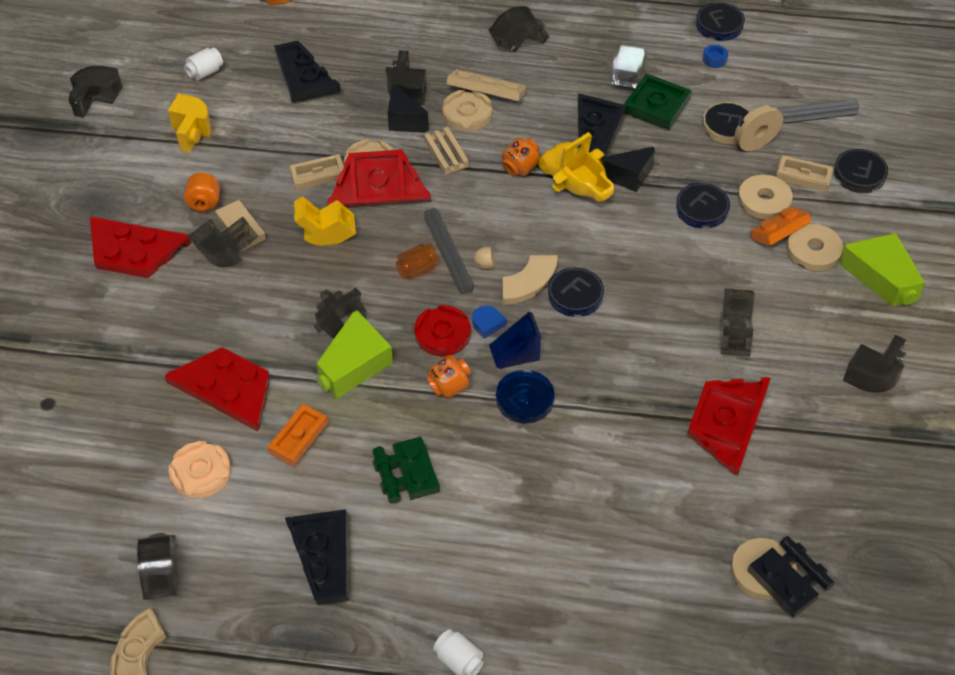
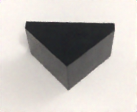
[387,85,429,133]
[602,147,655,192]

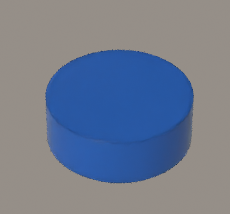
[703,45,728,68]

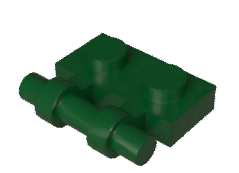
[372,436,440,504]

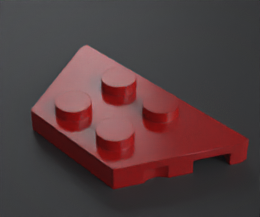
[327,149,431,207]
[90,217,191,278]
[165,347,270,431]
[687,377,771,475]

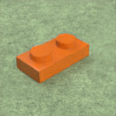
[750,207,811,246]
[267,404,328,467]

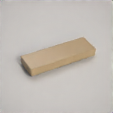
[447,69,526,101]

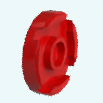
[414,305,471,357]

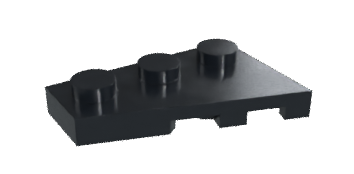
[274,41,341,102]
[578,93,627,162]
[285,509,350,605]

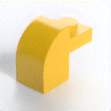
[168,93,212,153]
[294,196,356,246]

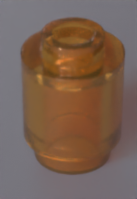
[396,243,439,280]

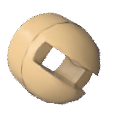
[474,246,495,269]

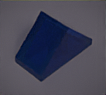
[489,312,541,369]

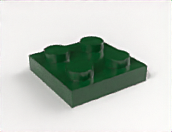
[624,73,692,129]

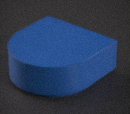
[472,306,507,339]

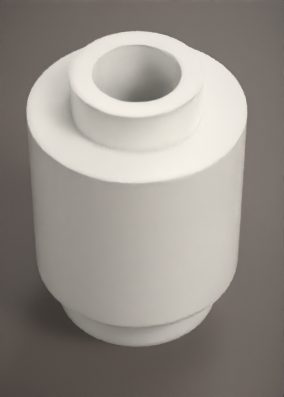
[184,47,223,81]
[433,629,484,675]

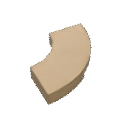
[502,255,558,305]
[110,607,166,675]

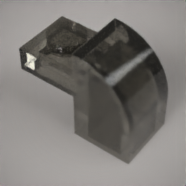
[488,6,550,52]
[612,45,646,89]
[386,50,427,105]
[69,65,122,118]
[188,217,259,267]
[719,288,755,357]
[843,335,906,393]
[137,533,179,600]

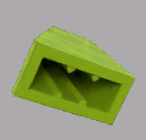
[839,233,925,307]
[316,310,393,399]

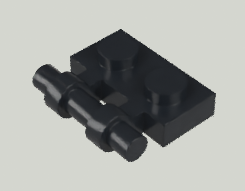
[747,536,835,618]

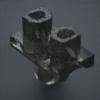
[314,288,366,339]

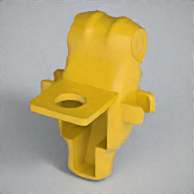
[539,132,614,202]

